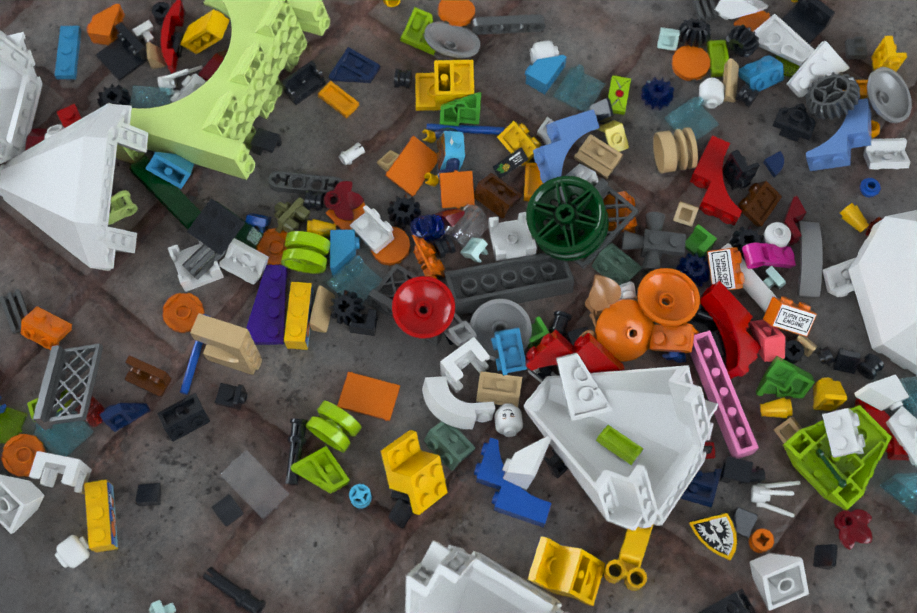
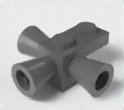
[621,212,686,275]

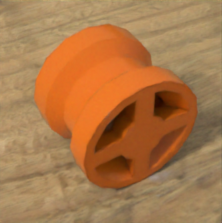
[748,529,774,553]

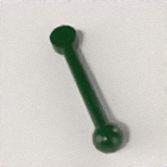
[815,448,847,488]

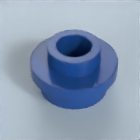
[860,178,881,197]

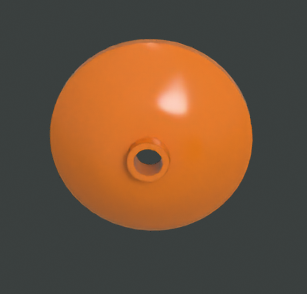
[637,268,700,326]
[595,299,654,362]

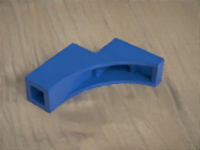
[474,437,551,528]

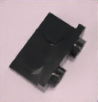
[722,150,760,190]
[157,393,210,442]

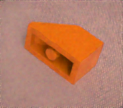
[87,3,125,45]

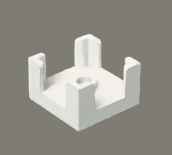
[488,212,537,262]
[168,240,224,292]
[440,337,490,393]
[29,451,92,494]

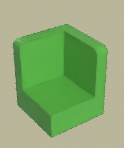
[685,224,717,260]
[528,316,549,349]

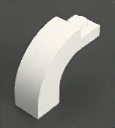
[422,376,495,429]

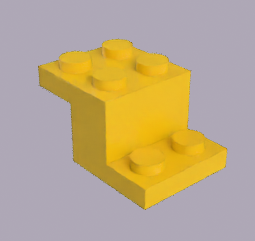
[415,60,474,111]
[381,430,448,515]
[528,537,606,606]

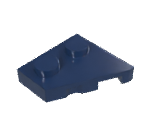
[328,47,381,83]
[100,403,151,432]
[680,469,722,508]

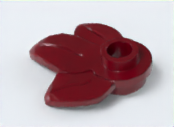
[324,181,364,221]
[834,509,872,550]

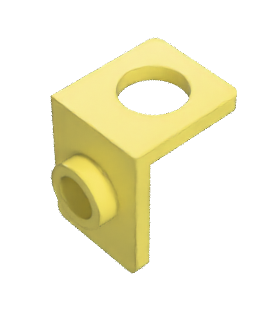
[598,120,629,152]

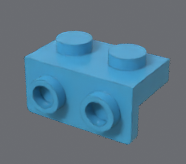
[738,55,784,91]
[491,327,527,376]

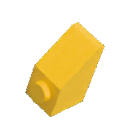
[813,378,847,411]

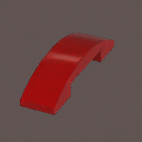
[161,0,185,74]

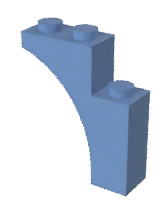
[806,98,871,171]
[533,109,600,183]

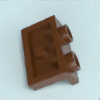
[474,173,522,219]
[738,181,782,227]
[125,355,172,397]

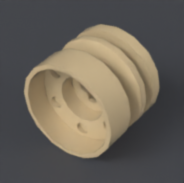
[653,127,698,174]

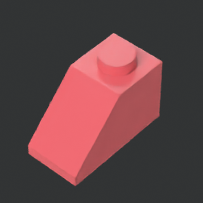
[750,320,785,362]

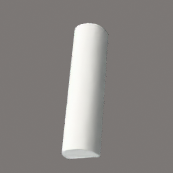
[721,243,777,313]

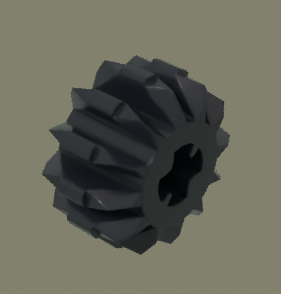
[679,18,711,48]
[726,24,759,58]
[97,84,132,108]
[387,194,421,229]
[729,226,765,261]
[329,290,365,326]

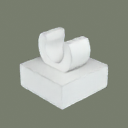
[132,20,154,43]

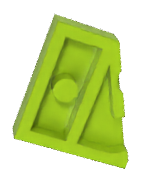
[400,7,435,55]
[290,446,350,494]

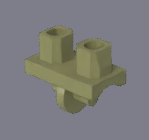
[274,197,310,233]

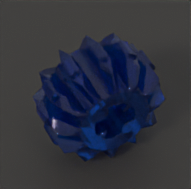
[641,77,674,110]
[410,214,445,242]
[676,252,710,287]

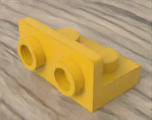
[871,36,907,72]
[497,121,542,166]

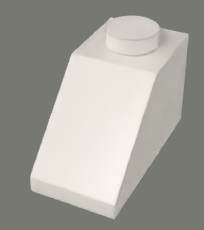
[854,374,909,411]

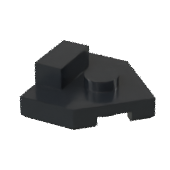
[772,103,816,142]

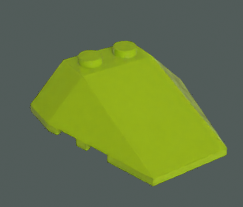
[783,405,891,510]

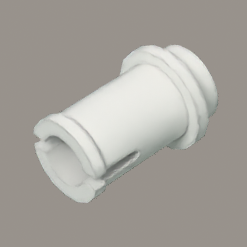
[339,142,365,166]

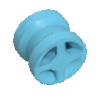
[349,484,372,509]

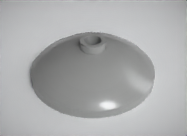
[424,21,480,59]
[867,67,912,123]
[469,299,532,361]

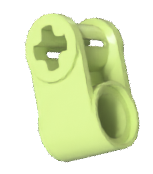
[108,190,138,225]

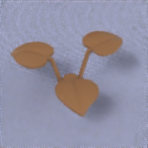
[580,275,638,338]

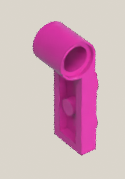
[742,243,796,269]

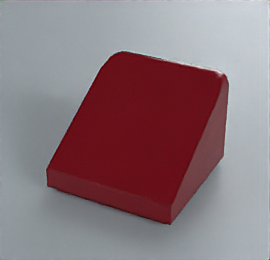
[434,208,465,227]

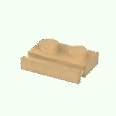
[574,134,623,180]
[476,371,522,407]

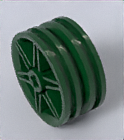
[526,176,609,261]

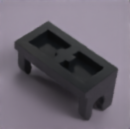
[282,60,326,105]

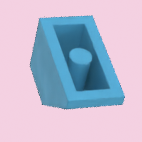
[525,55,566,94]
[145,152,194,189]
[330,229,360,275]

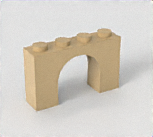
[190,313,262,375]

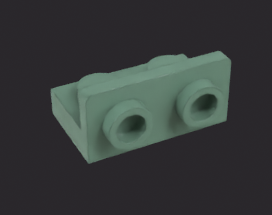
[592,243,642,285]
[424,421,476,471]

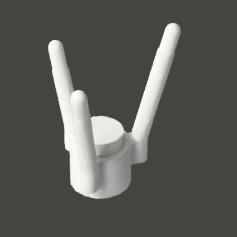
[158,66,203,95]
[751,481,801,517]

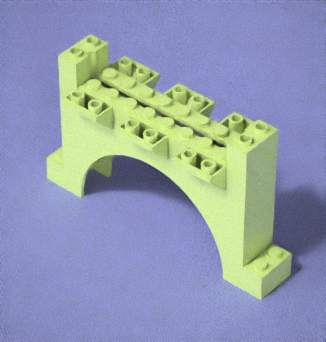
[116,0,330,180]

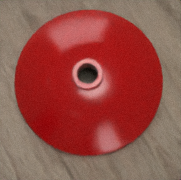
[392,276,455,339]

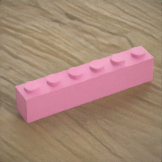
[690,330,758,459]

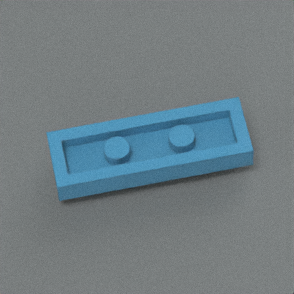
[55,26,81,79]

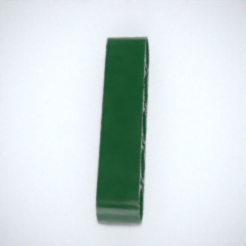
[129,155,201,230]

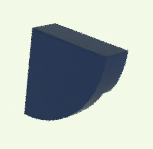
[763,151,784,178]

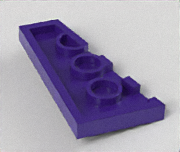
[246,265,287,345]

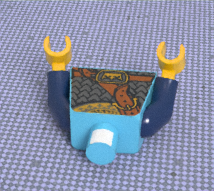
[422,127,465,187]

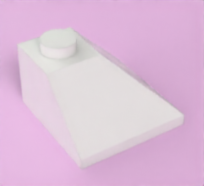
[715,0,768,20]
[502,436,551,490]
[0,475,45,534]
[750,553,809,611]

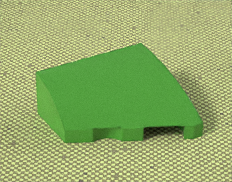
[440,92,481,126]
[756,356,815,398]

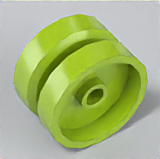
[281,231,330,274]
[306,400,362,453]

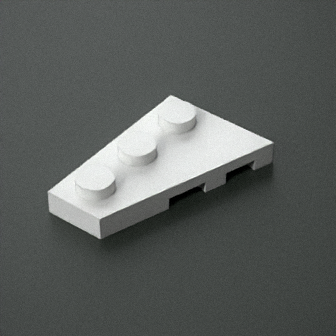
[753,14,814,66]
[787,41,849,97]
[556,353,613,421]
[886,406,917,468]

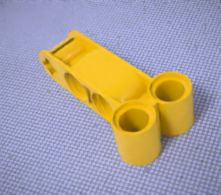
[603,524,654,591]

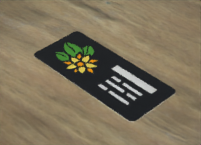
[493,148,528,179]

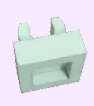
[657,28,680,51]
[460,237,488,263]
[763,266,786,289]
[149,600,176,613]

